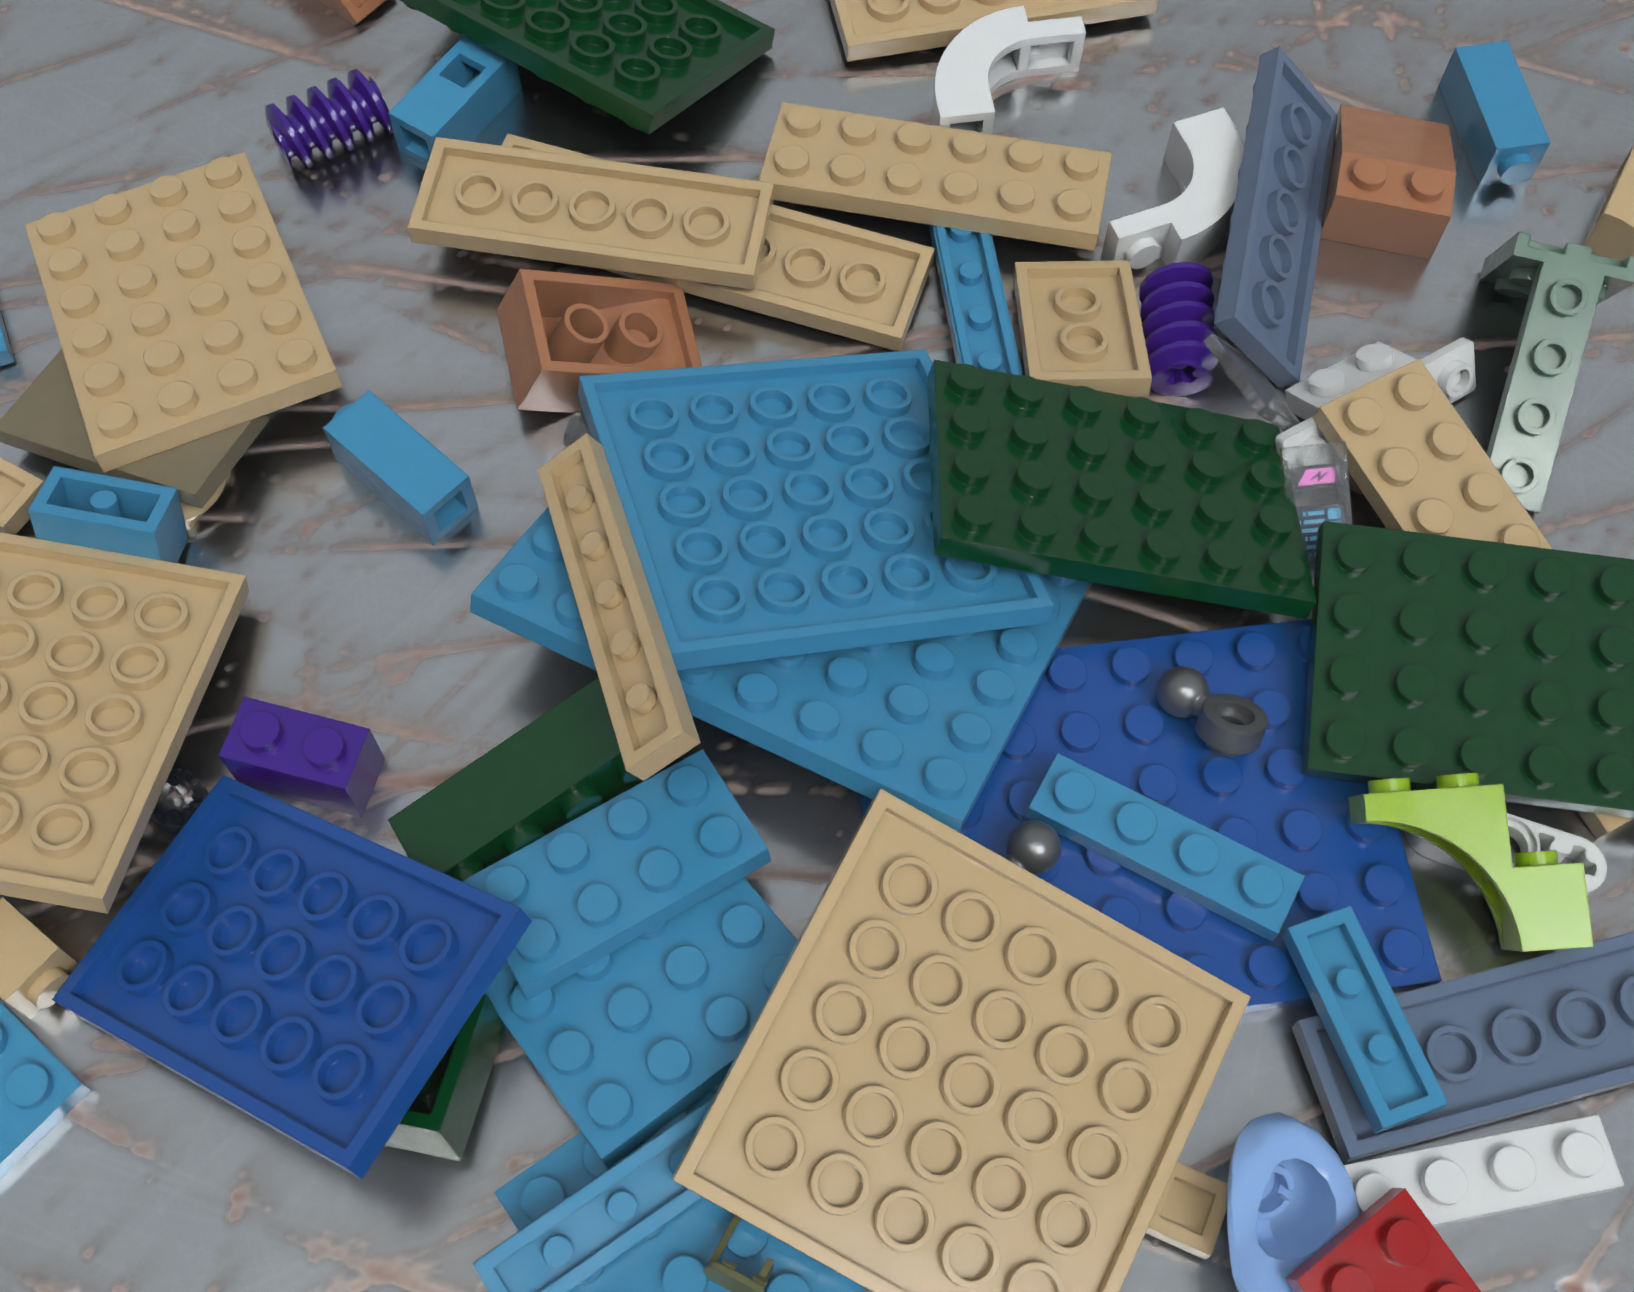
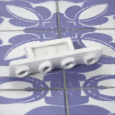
[1275,337,1476,489]

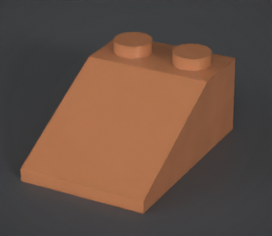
[1320,104,1457,260]
[496,269,703,413]

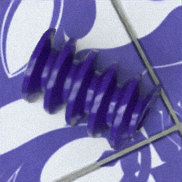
[265,69,394,174]
[1139,262,1219,396]

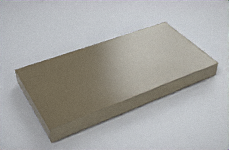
[0,349,269,509]

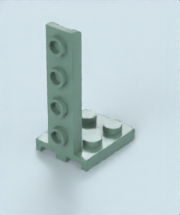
[1479,231,1634,514]

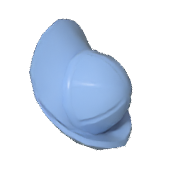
[1226,1112,1361,1292]

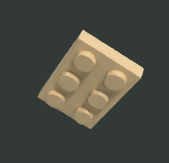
[1013,260,1152,396]

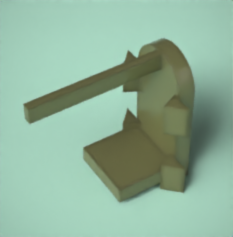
[704,1215,774,1292]

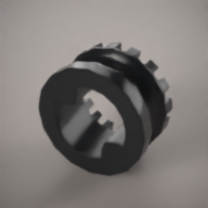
[150,767,209,834]

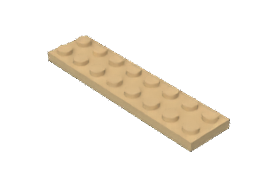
[501,133,935,351]
[1312,358,1634,839]

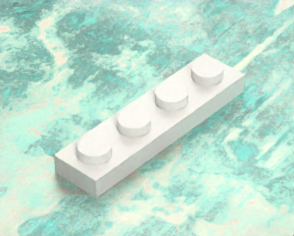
[1344,1115,1625,1227]

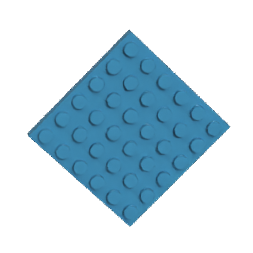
[578,349,1055,671]

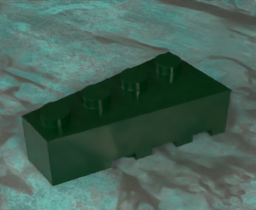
[388,677,684,882]

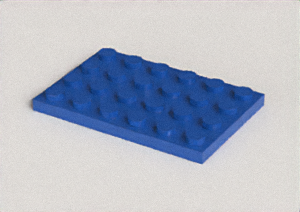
[52,775,532,1180]

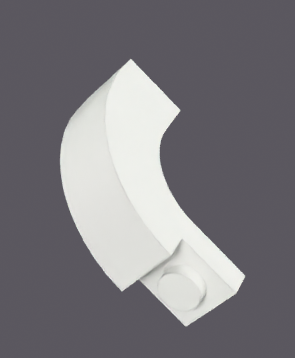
[931,6,1086,134]
[1101,107,1244,269]

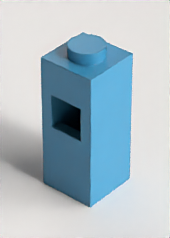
[388,35,522,166]
[1438,41,1551,186]
[323,390,478,546]

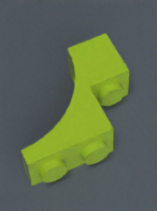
[1348,773,1594,952]

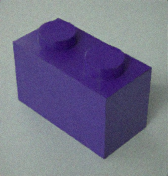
[218,696,385,818]

